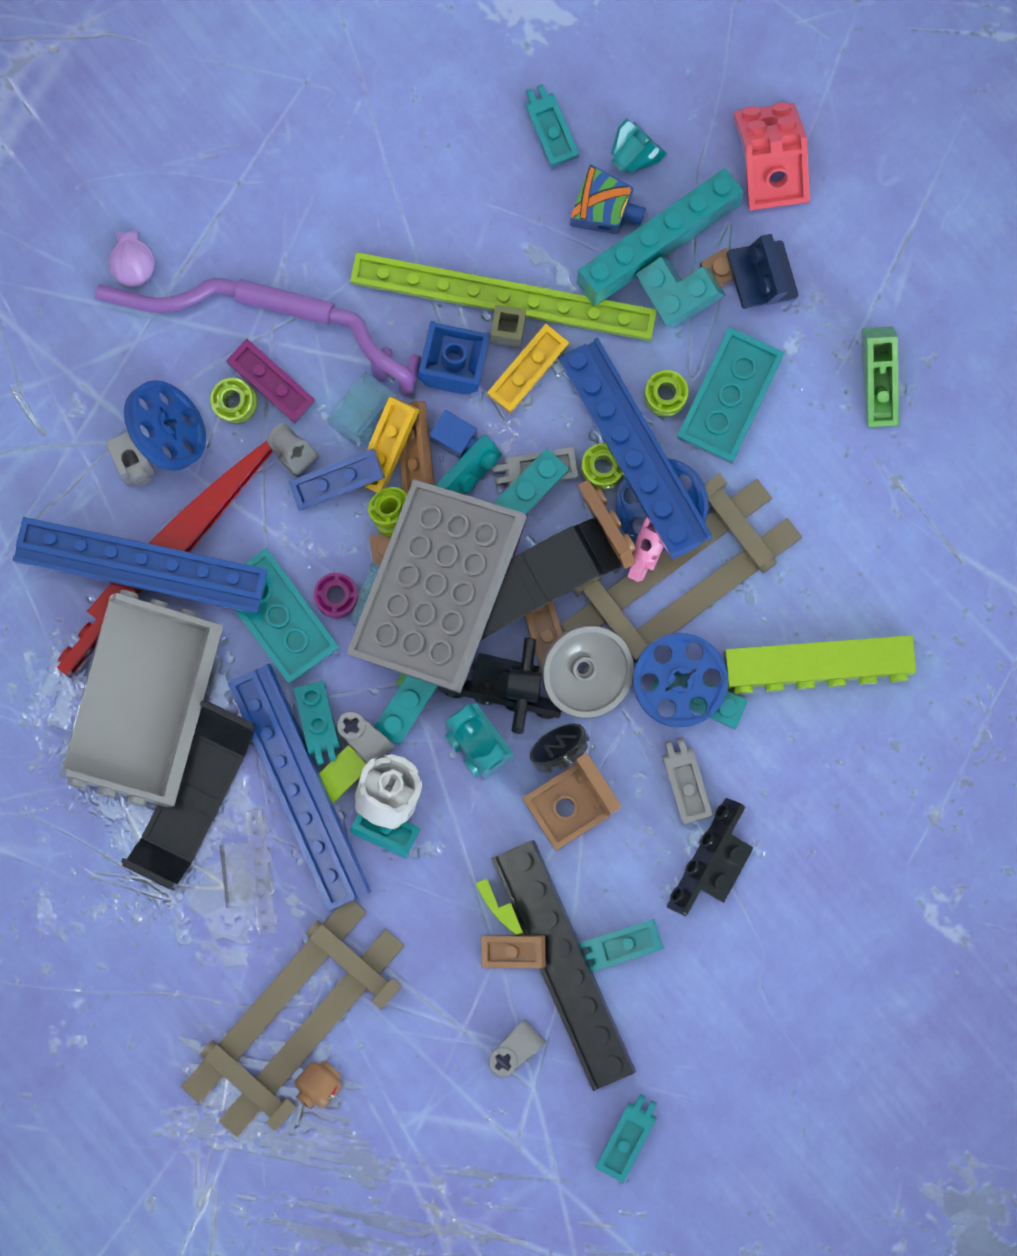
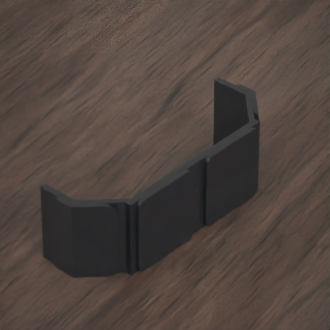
[480,518,622,642]
[121,700,257,891]

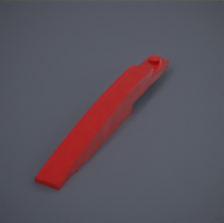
[56,440,274,679]

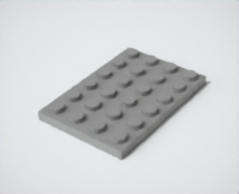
[346,479,527,693]

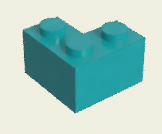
[635,257,726,328]

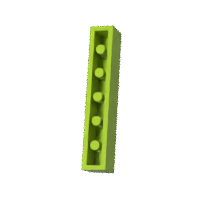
[724,635,916,694]

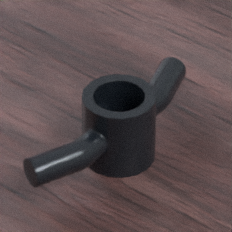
[506,637,542,734]

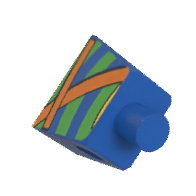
[570,164,646,234]

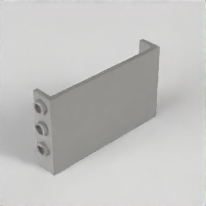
[59,590,223,807]

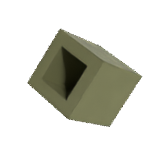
[490,305,526,348]

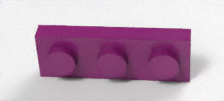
[226,339,316,424]

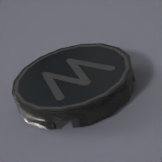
[530,723,590,773]

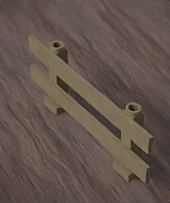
[560,473,802,663]
[181,900,405,1137]

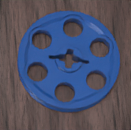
[124,380,206,471]
[616,458,708,551]
[633,633,728,727]

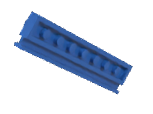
[558,337,712,560]
[12,517,268,615]
[228,664,372,911]

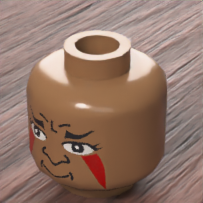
[295,1060,342,1109]

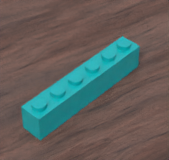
[576,168,744,306]

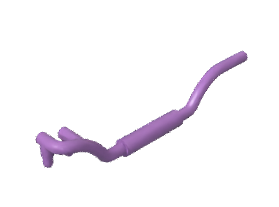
[95,278,421,396]

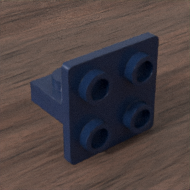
[726,234,799,309]

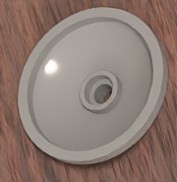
[542,625,634,718]

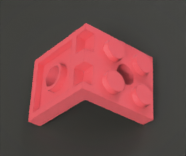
[734,102,810,210]

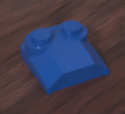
[418,321,491,395]

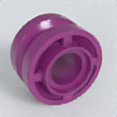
[314,572,359,619]

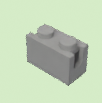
[105,432,156,487]

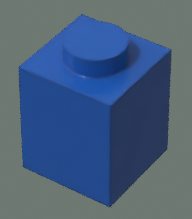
[429,409,478,459]

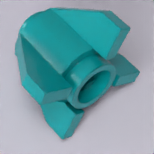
[611,118,667,173]

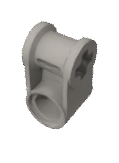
[267,423,319,478]
[337,712,394,764]
[489,1019,547,1077]

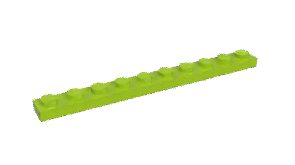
[350,252,657,342]

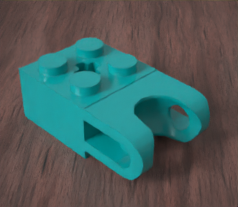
[445,703,514,780]

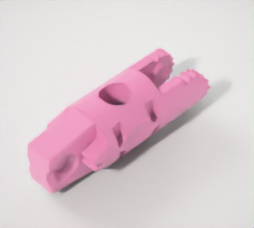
[627,516,664,582]

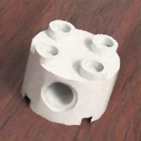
[355,754,422,829]

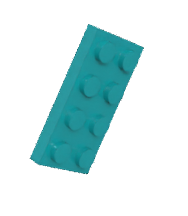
[677,327,785,464]
[235,548,340,685]

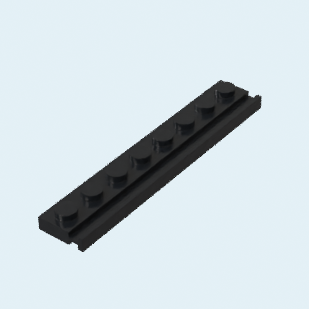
[491,840,636,1091]

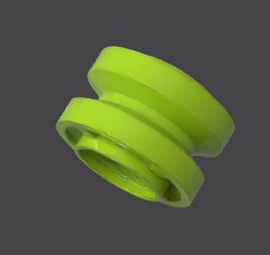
[644,370,688,417]
[210,378,258,424]
[581,443,623,490]
[368,487,407,537]

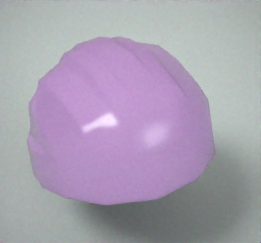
[109,229,155,287]

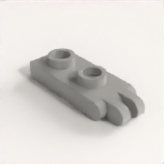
[492,447,579,487]
[662,737,713,825]

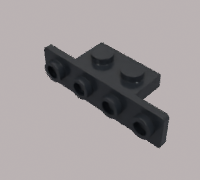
[438,653,562,719]
[667,798,753,916]

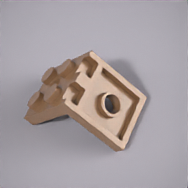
[522,753,621,851]

